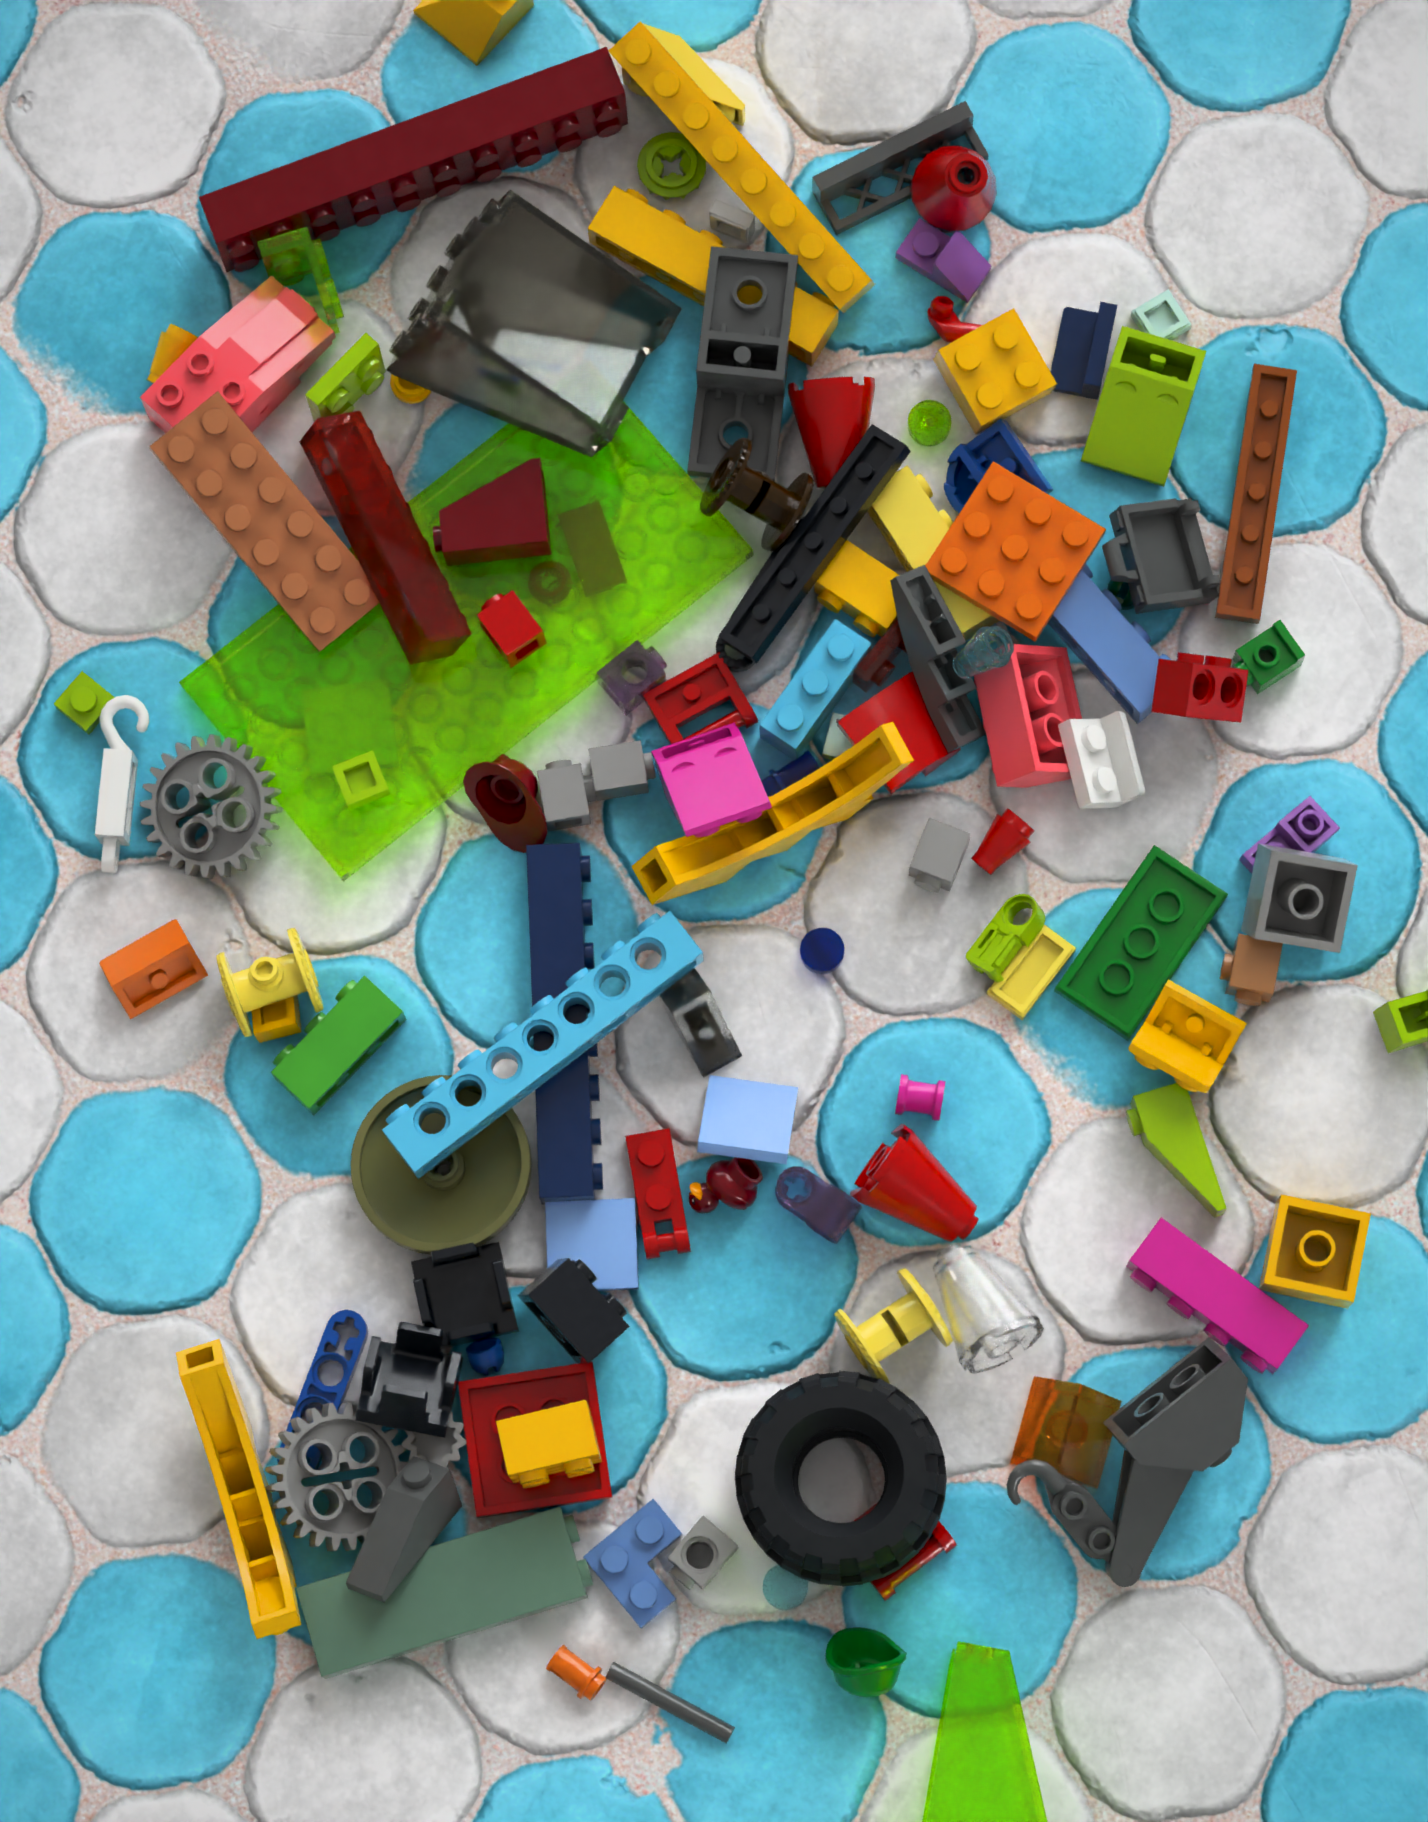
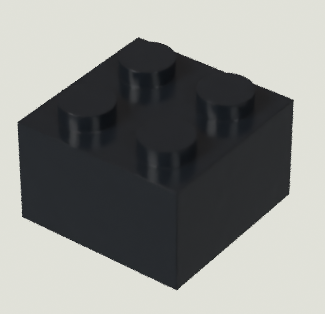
[517,1258,630,1363]

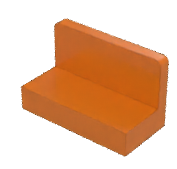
[99,919,208,1019]

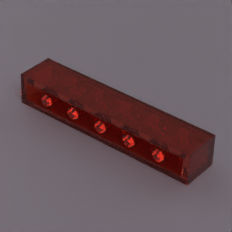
[299,411,472,665]

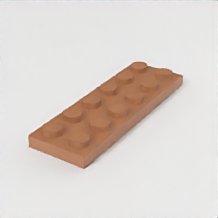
[149,391,387,653]

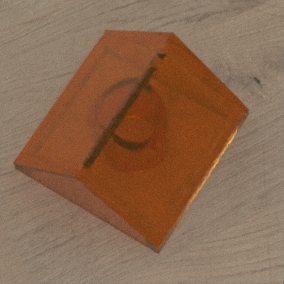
[1010,1376,1122,1489]

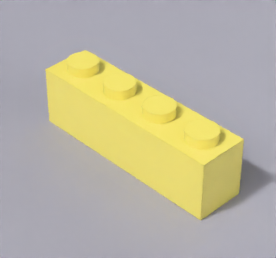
[867,465,1000,641]

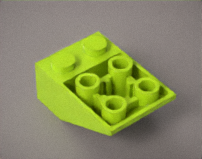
[1081,326,1206,487]

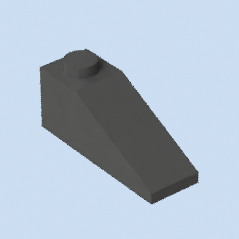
[346,1456,462,1603]

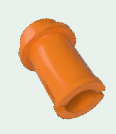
[546,1645,607,1701]

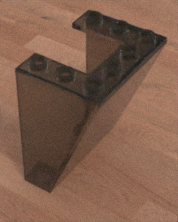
[386,190,682,458]

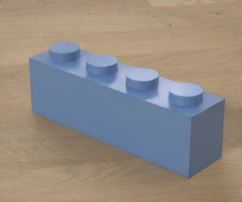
[1048,564,1171,724]

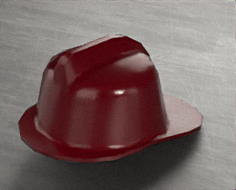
[463,754,548,853]

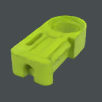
[966,894,1045,982]

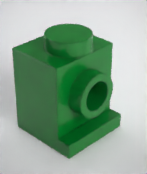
[1232,620,1305,694]

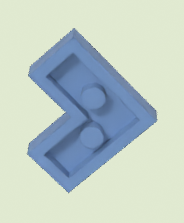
[583,1499,682,1629]

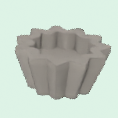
[402,1411,467,1468]

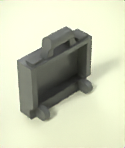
[1102,498,1221,614]

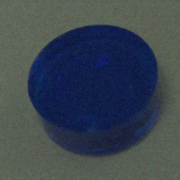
[800,928,845,974]

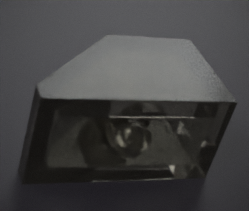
[658,968,742,1078]

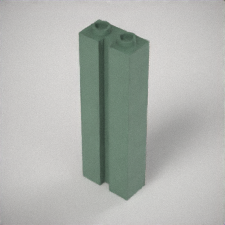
[296,1507,593,1679]

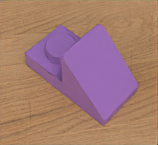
[895,218,992,303]

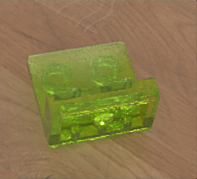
[257,227,344,334]

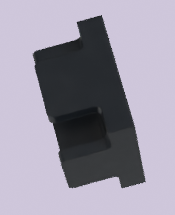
[411,1242,519,1349]
[355,1322,463,1438]

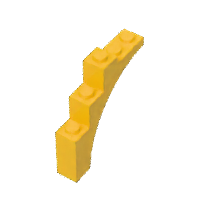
[631,722,914,905]
[176,1339,301,1639]

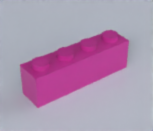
[1126,1217,1309,1374]

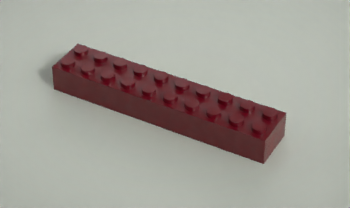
[199,47,628,272]

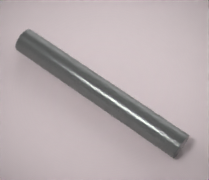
[606,1662,735,1744]

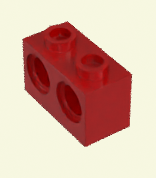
[1151,652,1248,723]

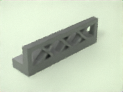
[812,101,989,235]

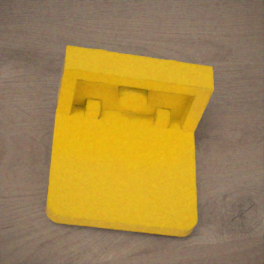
[1128,979,1247,1093]

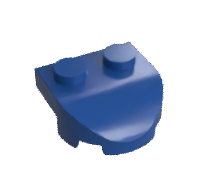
[944,418,1053,513]

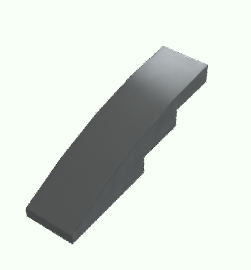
[890,565,986,753]

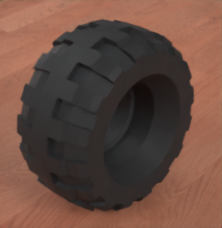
[735,1371,947,1587]

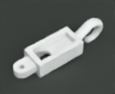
[95,695,149,873]

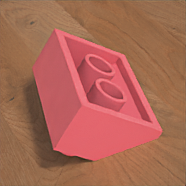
[970,643,1082,788]

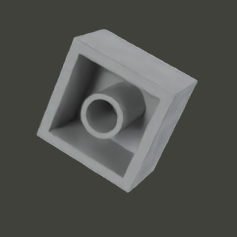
[1241,844,1358,953]

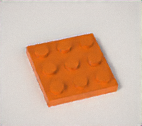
[925,461,1106,642]

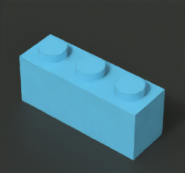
[759,619,871,762]

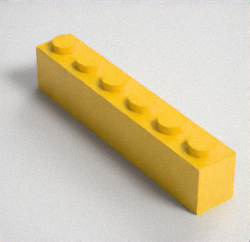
[588,186,839,367]

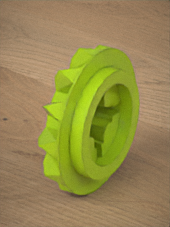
[637,132,706,200]

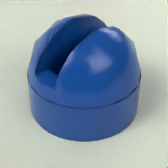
[466,1338,504,1376]

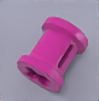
[895,1074,946,1121]

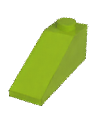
[1126,1083,1227,1218]

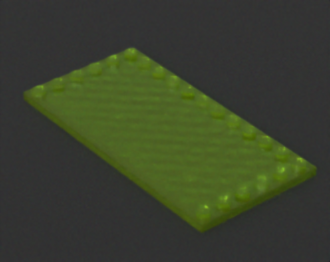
[179,361,754,882]

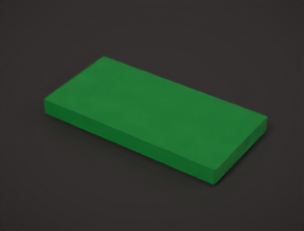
[1054,845,1228,1041]

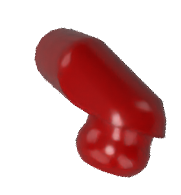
[927,296,982,342]

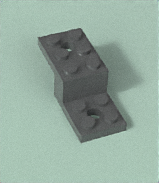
[687,246,798,481]

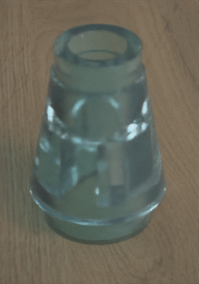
[952,626,1014,679]

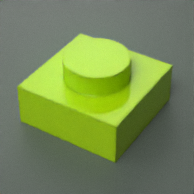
[54,671,115,735]
[332,750,390,811]

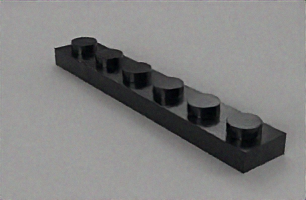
[718,424,911,664]

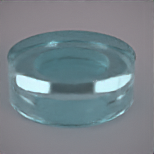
[763,1565,808,1611]

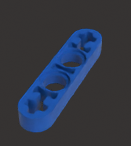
[277,1310,369,1480]

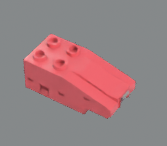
[140,275,336,433]

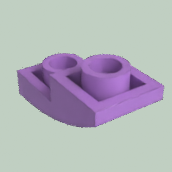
[1239,796,1340,873]

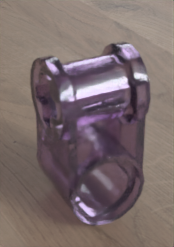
[775,1166,862,1244]

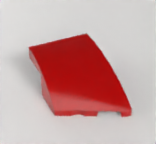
[837,672,961,794]

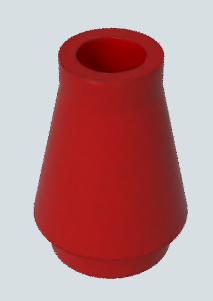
[971,808,1034,875]

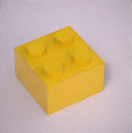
[933,308,1057,435]
[1259,1194,1371,1309]
[496,1400,602,1488]

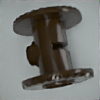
[700,437,814,552]

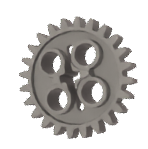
[140,734,283,879]
[265,1402,408,1551]

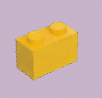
[814,540,899,640]

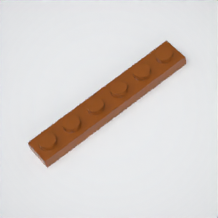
[1215,364,1297,624]

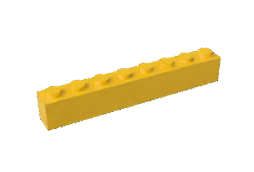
[608,21,875,313]

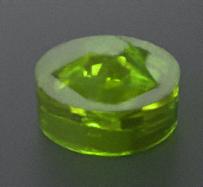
[908,400,951,446]

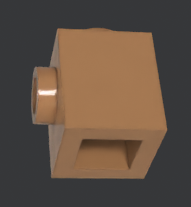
[1220,934,1283,1006]

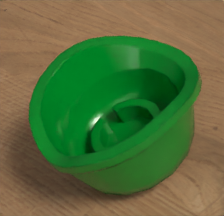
[825,1627,907,1697]

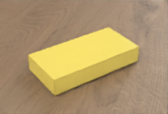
[987,925,1076,1020]

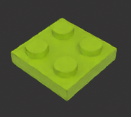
[305,333,386,432]

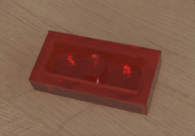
[853,618,907,693]

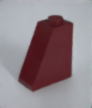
[433,458,552,566]

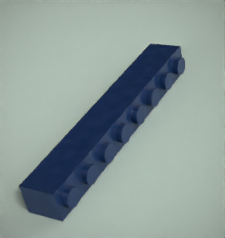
[526,843,603,1205]

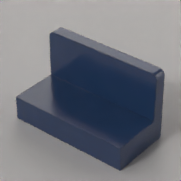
[1051,301,1117,400]

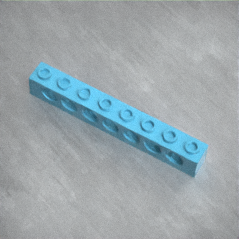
[382,911,704,1179]

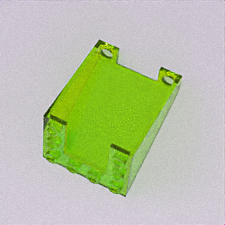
[922,1641,1047,1822]

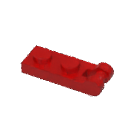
[625,1128,691,1259]

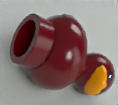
[689,1157,763,1214]

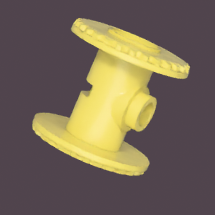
[216,928,323,1037]
[834,1268,953,1384]

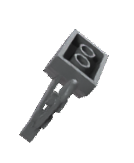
[1006,1337,1248,1587]

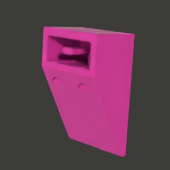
[651,722,772,837]

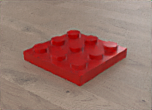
[458,1361,613,1518]

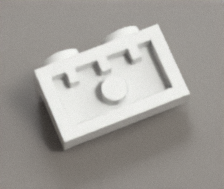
[1058,711,1145,809]

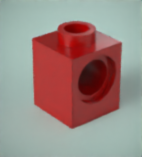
[477,590,547,668]

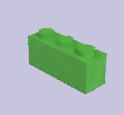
[271,975,407,1116]

